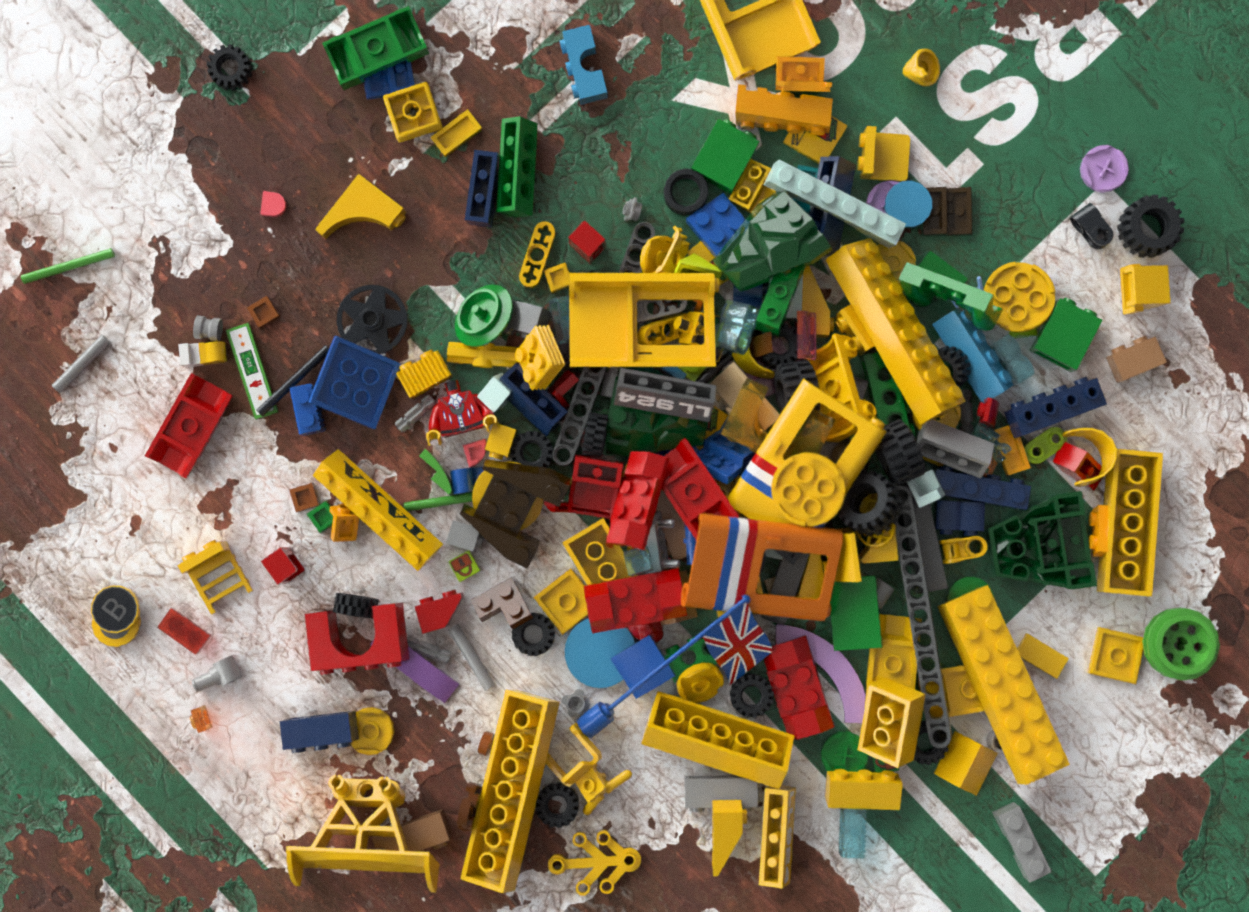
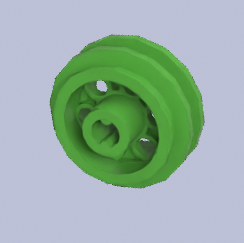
[1142,607,1220,681]

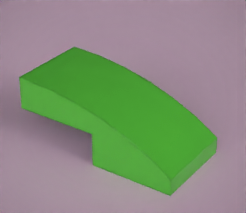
[419,449,453,495]

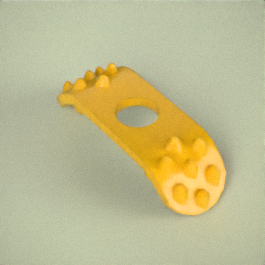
[653,226,690,273]

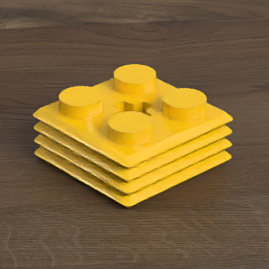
[383,82,443,143]
[515,325,565,391]

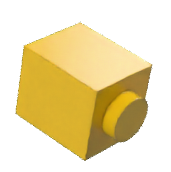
[485,424,518,460]

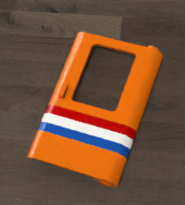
[681,513,843,621]

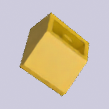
[834,304,875,356]

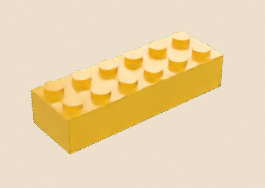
[1096,449,1163,597]
[641,691,795,789]

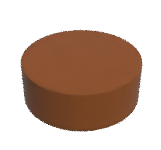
[478,731,495,757]

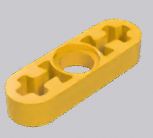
[519,221,556,289]
[637,313,687,345]

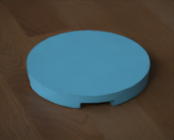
[565,618,635,688]

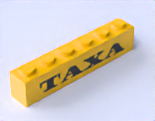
[312,449,443,571]

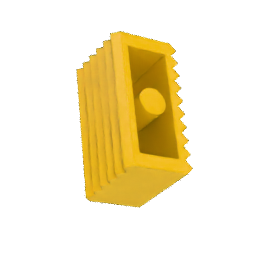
[396,349,453,399]

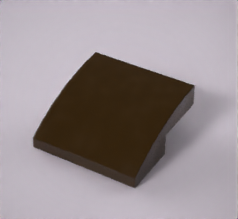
[923,187,973,236]

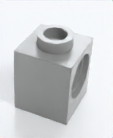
[446,520,484,552]

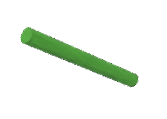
[21,248,115,284]

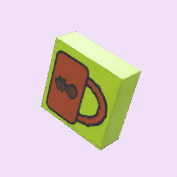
[448,550,481,582]

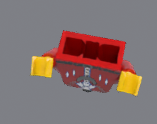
[426,380,500,446]

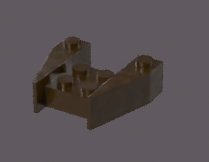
[460,459,571,569]

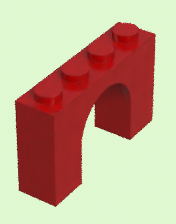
[305,602,409,675]

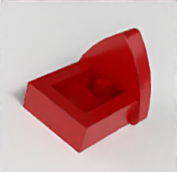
[547,370,579,410]

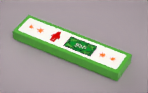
[226,323,279,420]

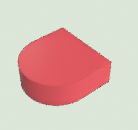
[260,191,287,217]

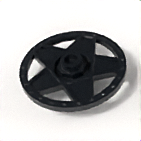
[337,285,408,354]

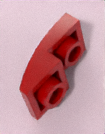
[977,397,1000,429]

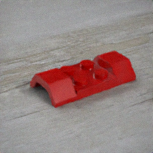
[145,373,233,479]
[661,438,740,541]
[606,451,669,551]
[584,568,687,634]
[764,635,835,739]

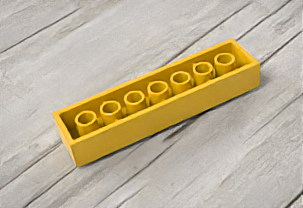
[825,238,966,425]
[937,585,1070,785]
[461,690,560,893]

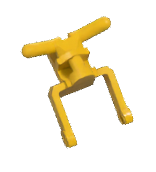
[545,722,632,815]

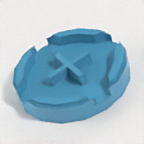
[884,181,932,228]

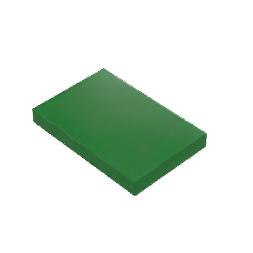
[830,575,883,651]

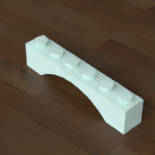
[764,160,906,248]

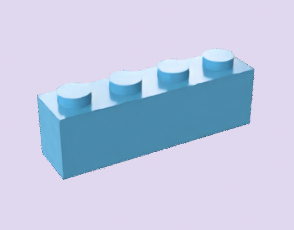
[932,307,1014,402]

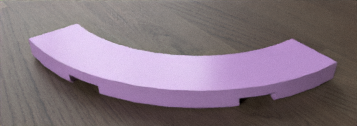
[775,624,865,723]

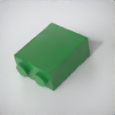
[691,119,760,195]
[1029,298,1103,373]

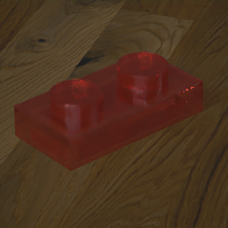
[157,608,211,655]

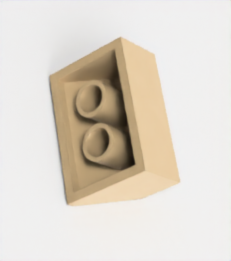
[710,362,780,439]

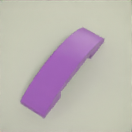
[370,640,459,703]

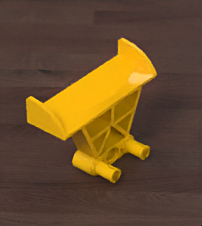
[286,775,440,892]

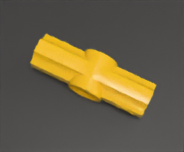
[447,342,519,368]

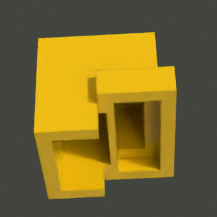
[1120,264,1171,315]

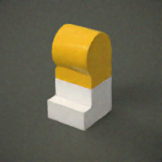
[178,341,227,368]

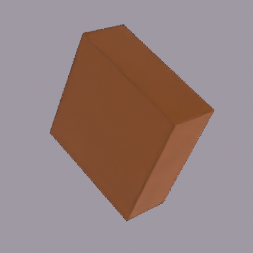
[247,296,280,329]
[289,483,320,512]

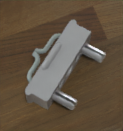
[640,511,681,574]

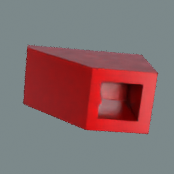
[414,589,464,634]

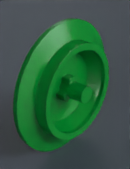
[455,285,513,347]

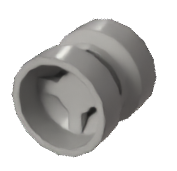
[193,315,223,341]

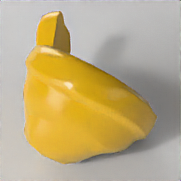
[903,48,940,87]

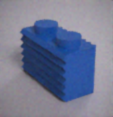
[290,383,326,436]

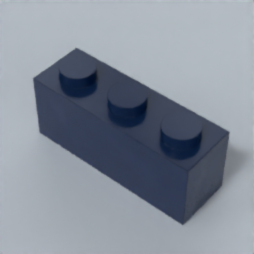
[465,150,500,228]
[499,363,568,437]
[279,710,359,753]

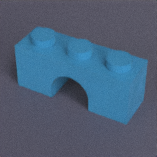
[559,25,608,105]

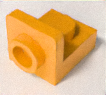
[329,503,359,542]

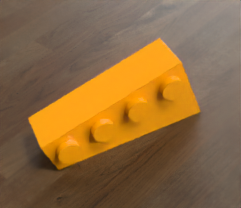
[735,84,833,135]

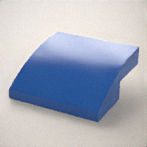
[364,60,415,100]
[696,430,757,485]
[610,634,676,699]

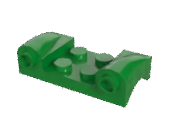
[322,6,430,91]
[898,262,1003,331]

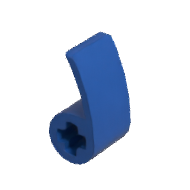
[450,466,484,494]

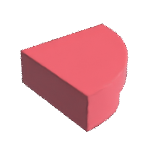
[463,439,487,468]

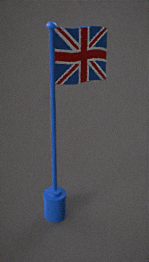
[577,595,773,738]

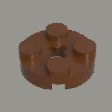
[457,782,483,832]

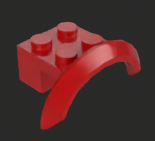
[544,455,623,519]

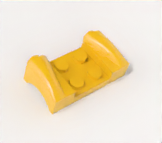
[802,334,877,443]

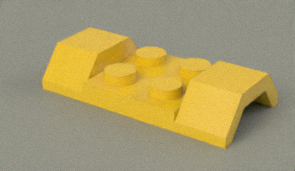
[864,614,922,709]
[918,665,984,717]

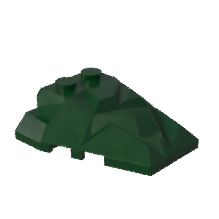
[713,191,832,292]
[606,367,708,457]
[988,491,1097,590]

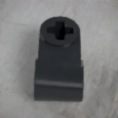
[1070,203,1114,250]

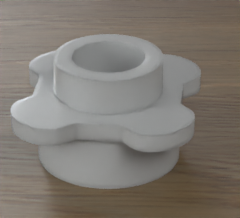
[623,197,642,222]
[562,689,590,717]

